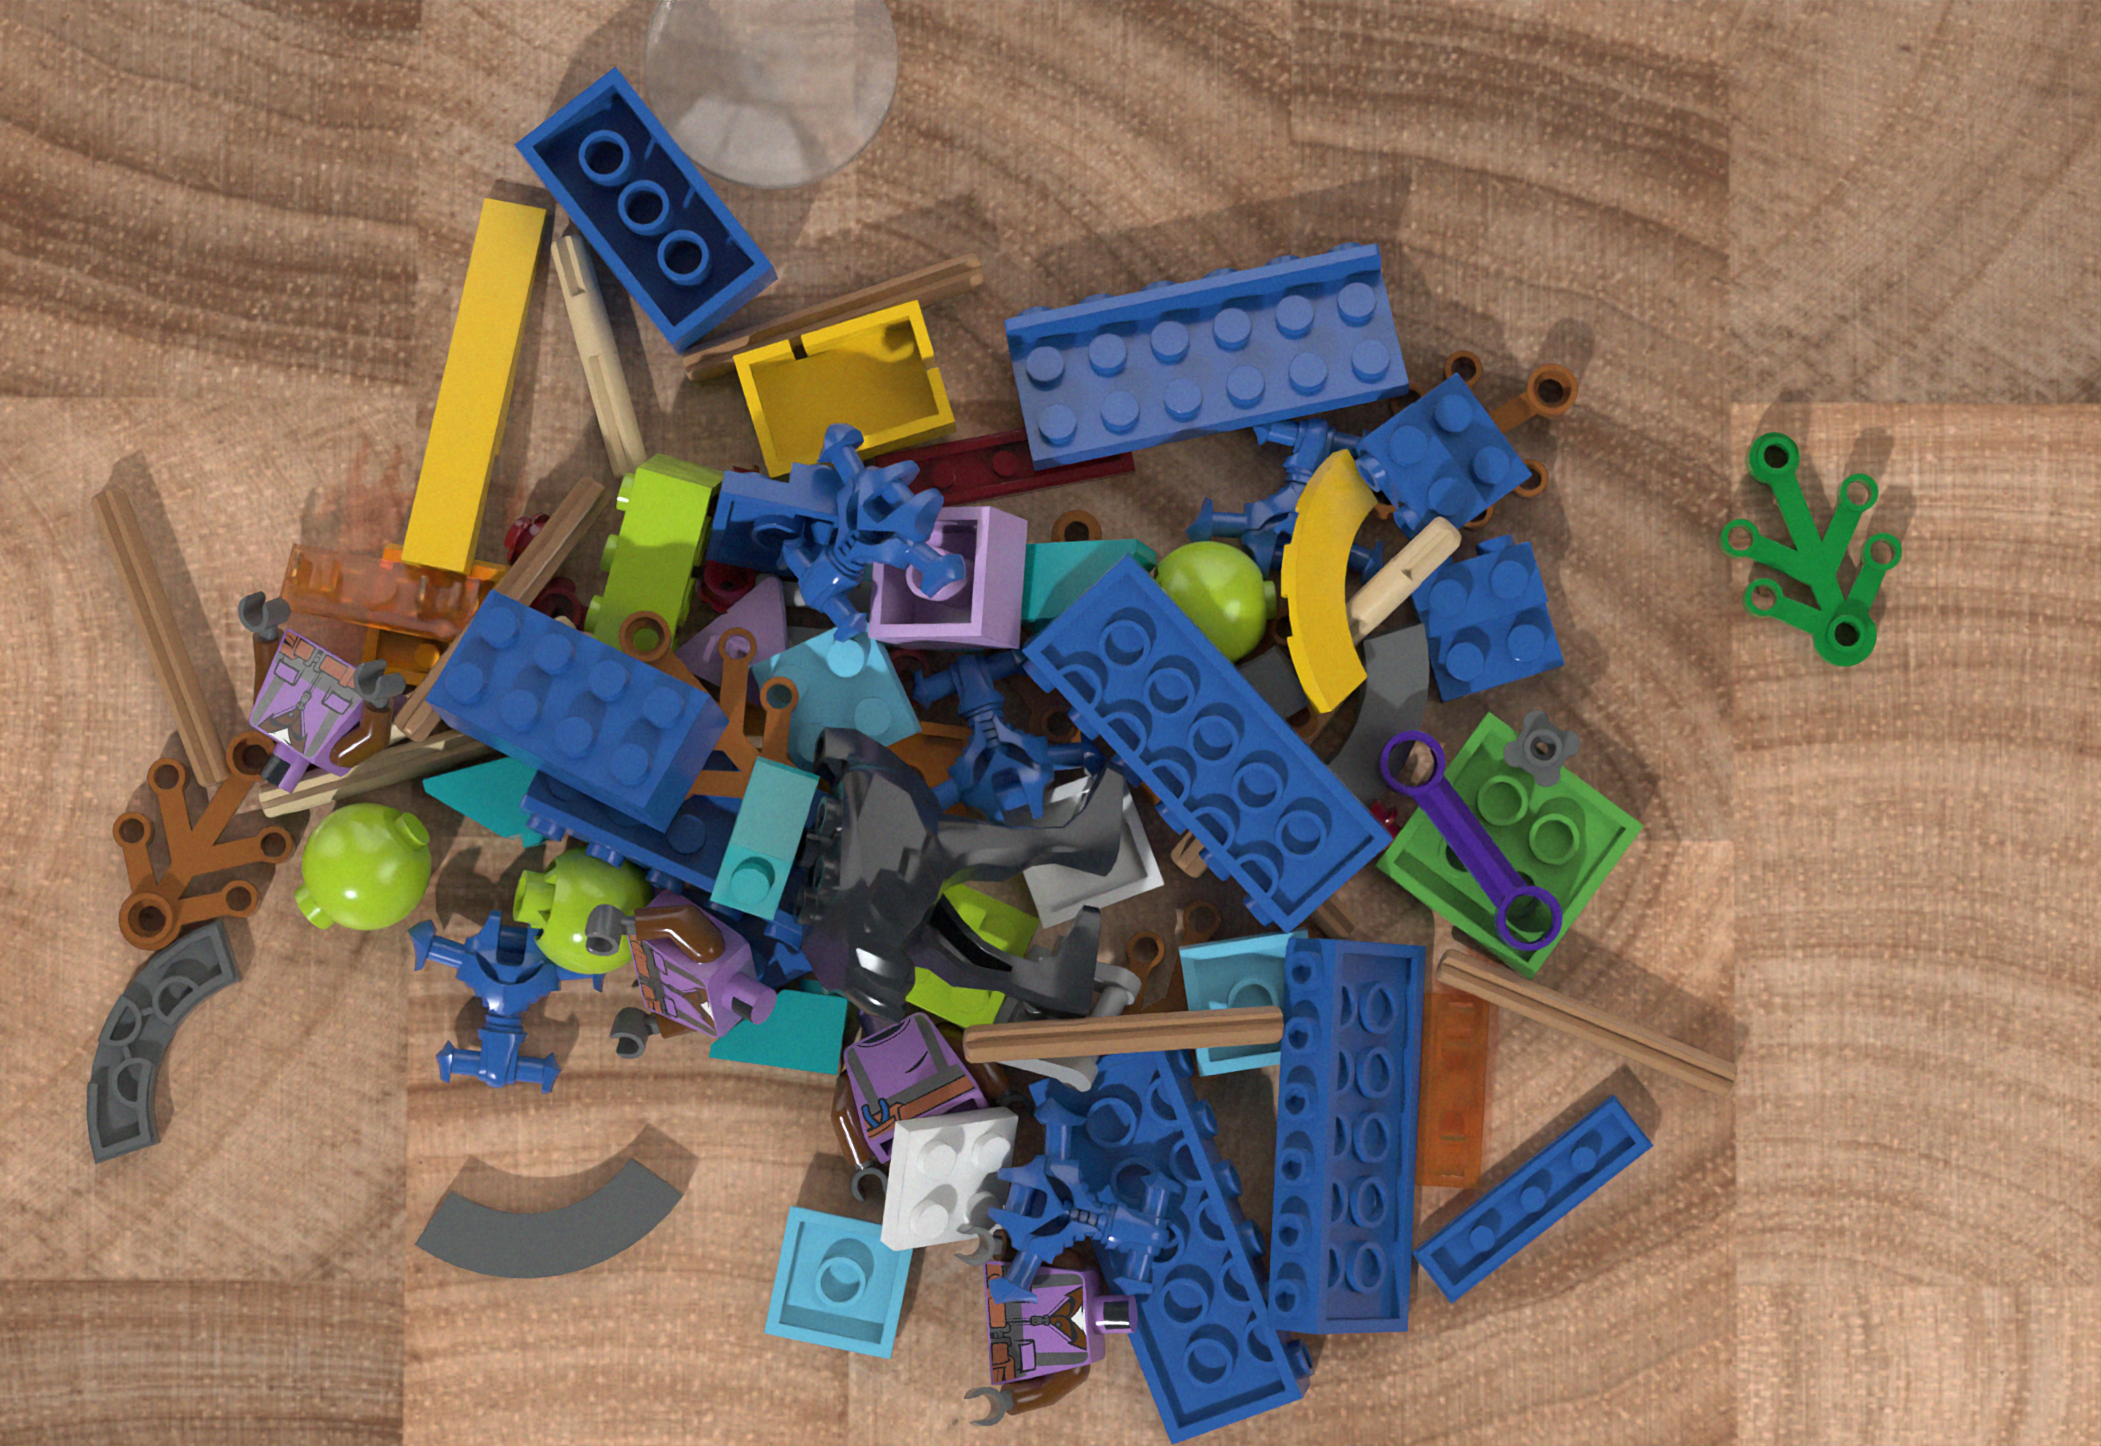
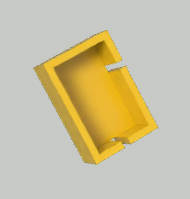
[733,300,957,483]

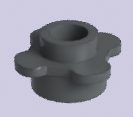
[1503,710,1580,787]

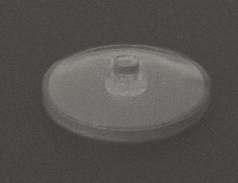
[644,0,899,190]

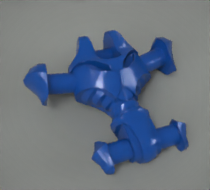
[1184,417,1386,587]
[776,423,967,643]
[912,642,1111,825]
[407,910,607,1094]
[986,1097,1182,1305]

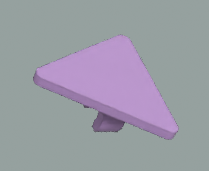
[675,577,789,707]

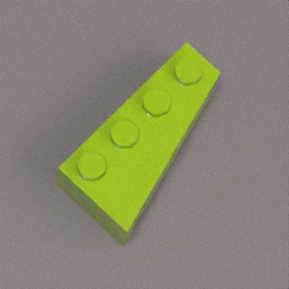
[584,453,724,666]

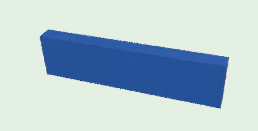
[1411,1094,1654,1304]

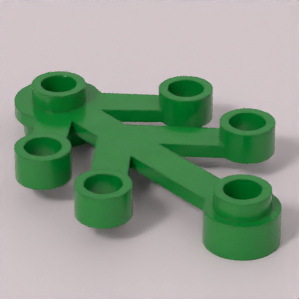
[1718,432,1902,667]

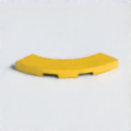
[1281,449,1378,715]

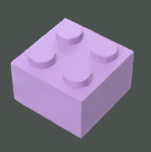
[868,506,1028,650]

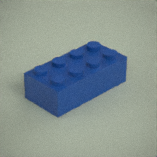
[514,66,778,356]
[425,589,729,833]

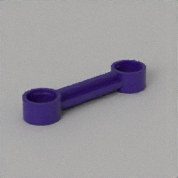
[1378,730,1563,951]

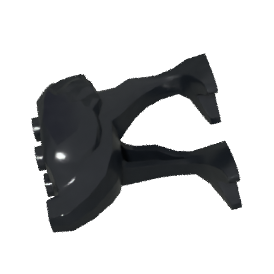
[793,727,1124,1024]

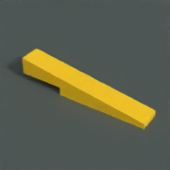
[400,198,548,578]

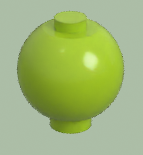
[1154,541,1277,664]
[294,802,431,931]
[513,846,655,974]

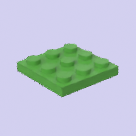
[1374,712,1644,980]

